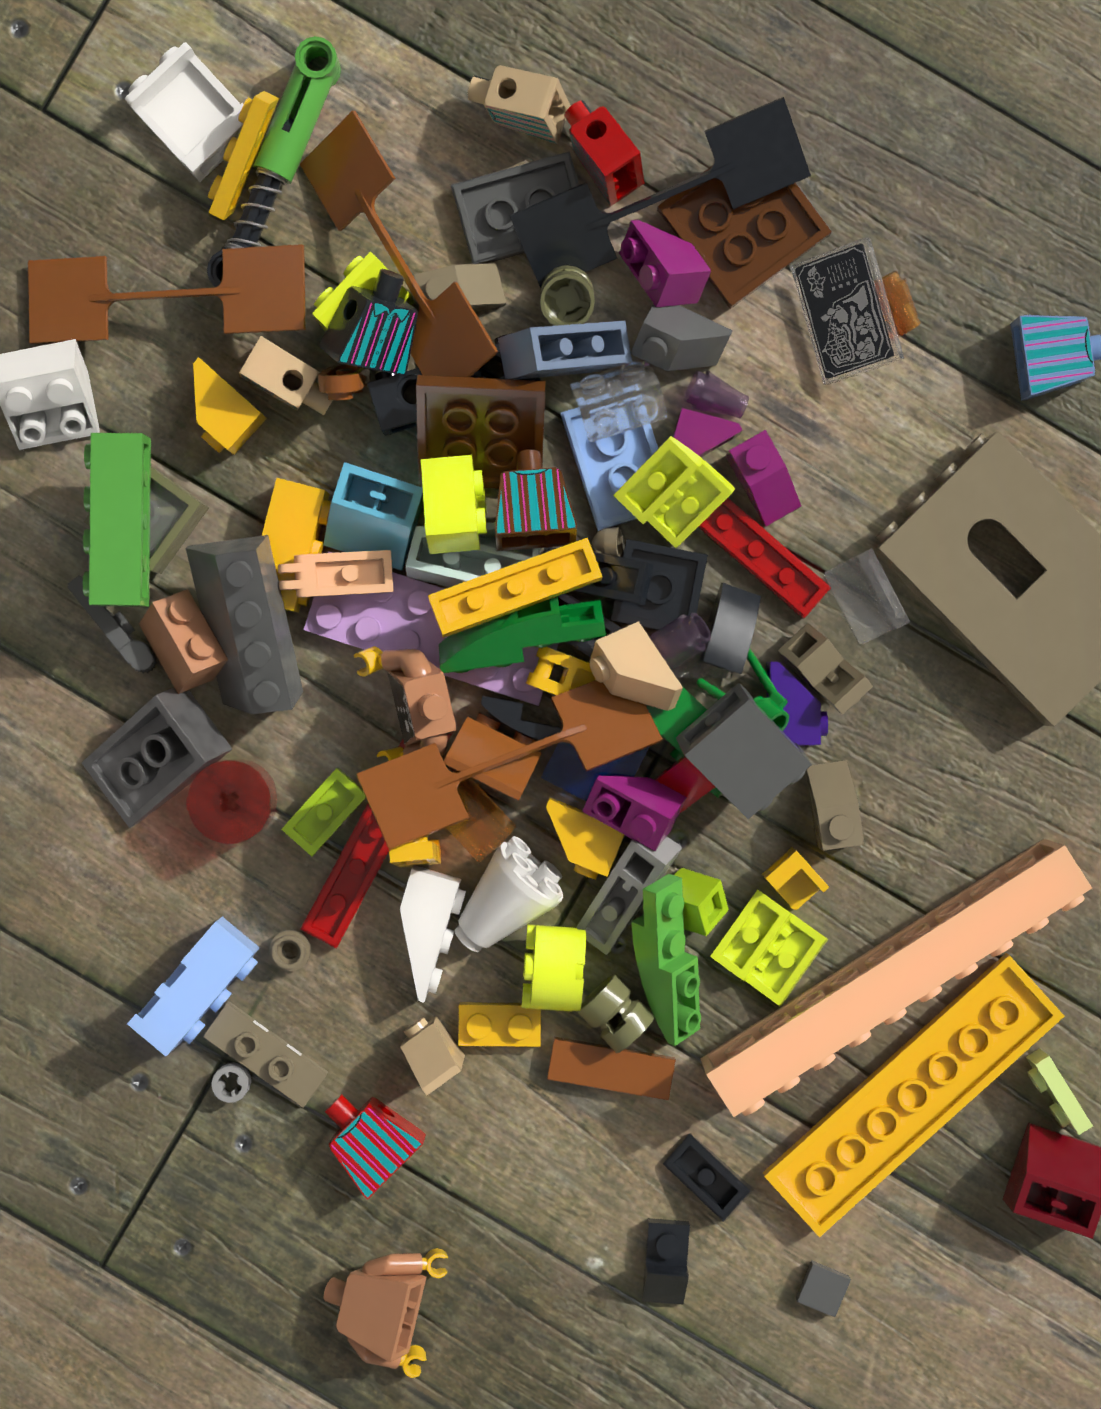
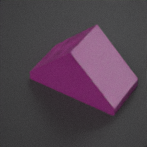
[673,408,743,457]

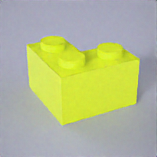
[421,455,487,554]

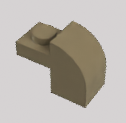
[778,623,873,715]

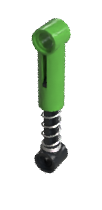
[207,36,341,288]

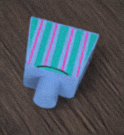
[1010,315,1101,401]

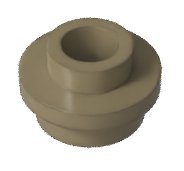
[269,930,311,972]

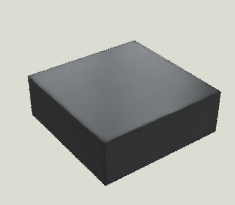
[796,1260,851,1317]

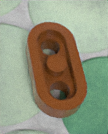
[318,364,371,400]

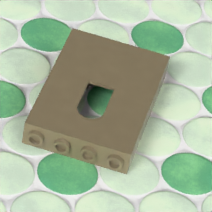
[873,431,1101,727]

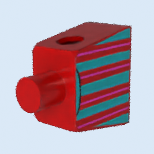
[564,100,645,206]
[324,1094,426,1200]

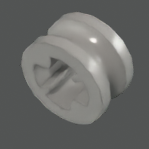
[212,1062,251,1103]

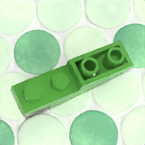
[631,874,701,1046]

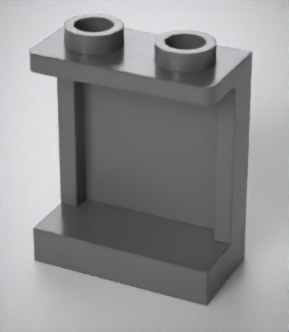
[676,683,812,819]

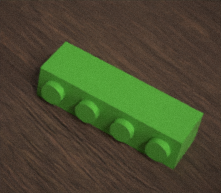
[83,433,151,607]

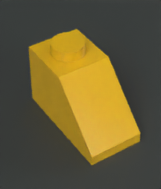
[193,357,267,455]
[546,797,624,880]

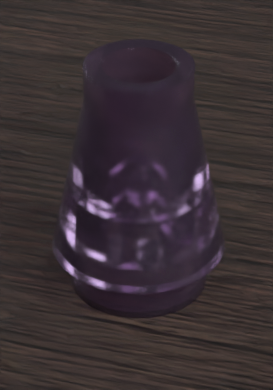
[684,371,749,419]

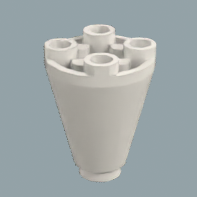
[455,836,563,952]

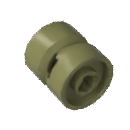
[540,265,595,326]
[576,974,655,1054]

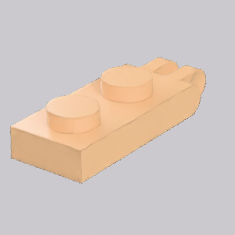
[278,550,394,597]

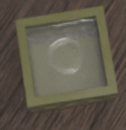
[84,466,209,574]

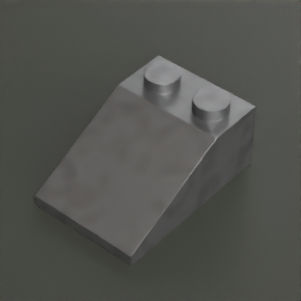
[82,687,232,828]

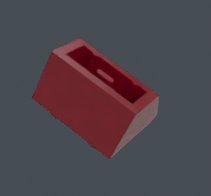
[1002,1122,1101,1239]

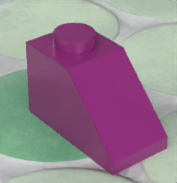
[725,430,801,527]

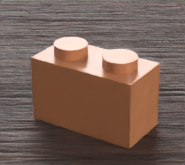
[139,589,228,694]

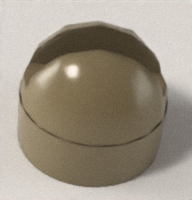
[592,527,623,557]

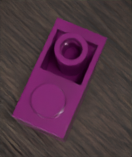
[619,220,711,307]
[582,776,687,852]

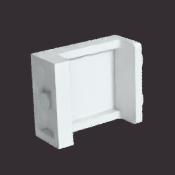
[125,42,244,182]

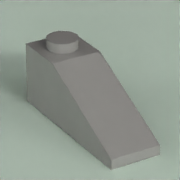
[576,837,683,955]

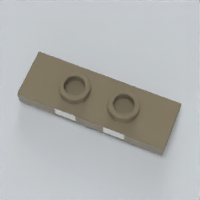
[203,1001,328,1108]

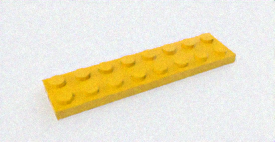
[763,953,1065,1237]

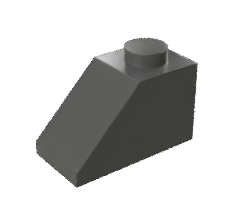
[631,304,733,371]

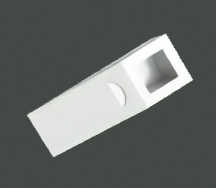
[400,865,466,1002]

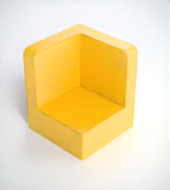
[762,847,829,910]

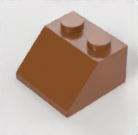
[444,712,542,801]

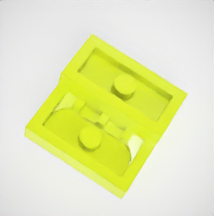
[613,436,735,548]
[710,889,828,1006]

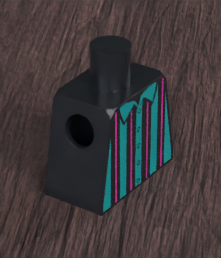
[319,269,418,376]

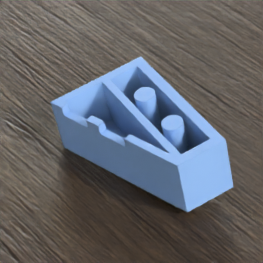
[127,917,260,1056]

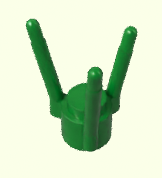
[696,648,789,731]

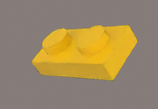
[458,1002,541,1047]

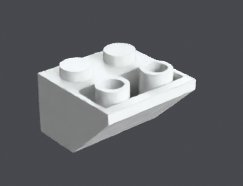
[0,339,100,450]

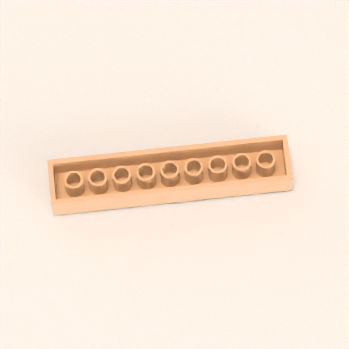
[701,839,1092,1117]

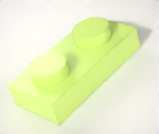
[1026,1048,1093,1135]

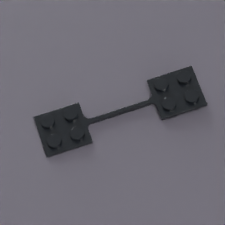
[509,97,811,288]

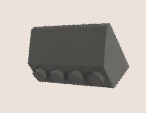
[186,535,303,714]

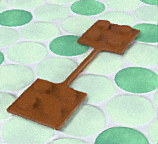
[300,110,498,377]
[28,244,306,344]
[356,680,663,851]

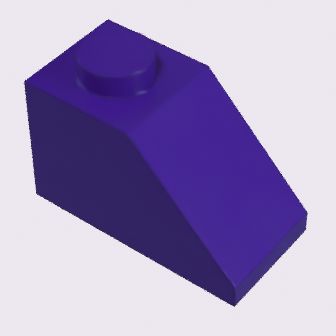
[766,662,828,745]

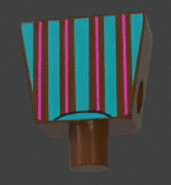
[495,450,577,551]

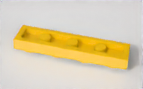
[428,537,603,638]

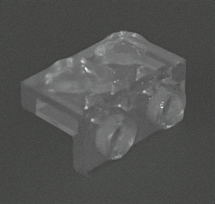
[570,361,667,442]

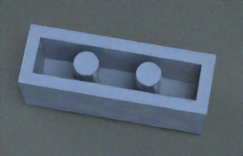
[498,321,632,380]

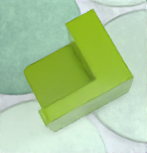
[674,868,729,936]

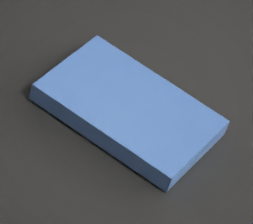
[560,388,658,531]

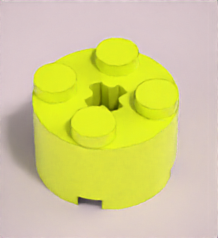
[521,924,586,1012]

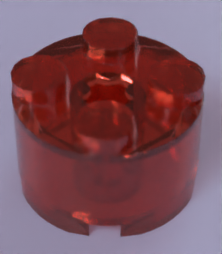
[186,759,277,845]

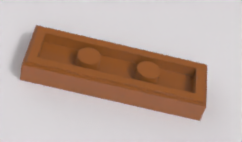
[547,1037,676,1100]

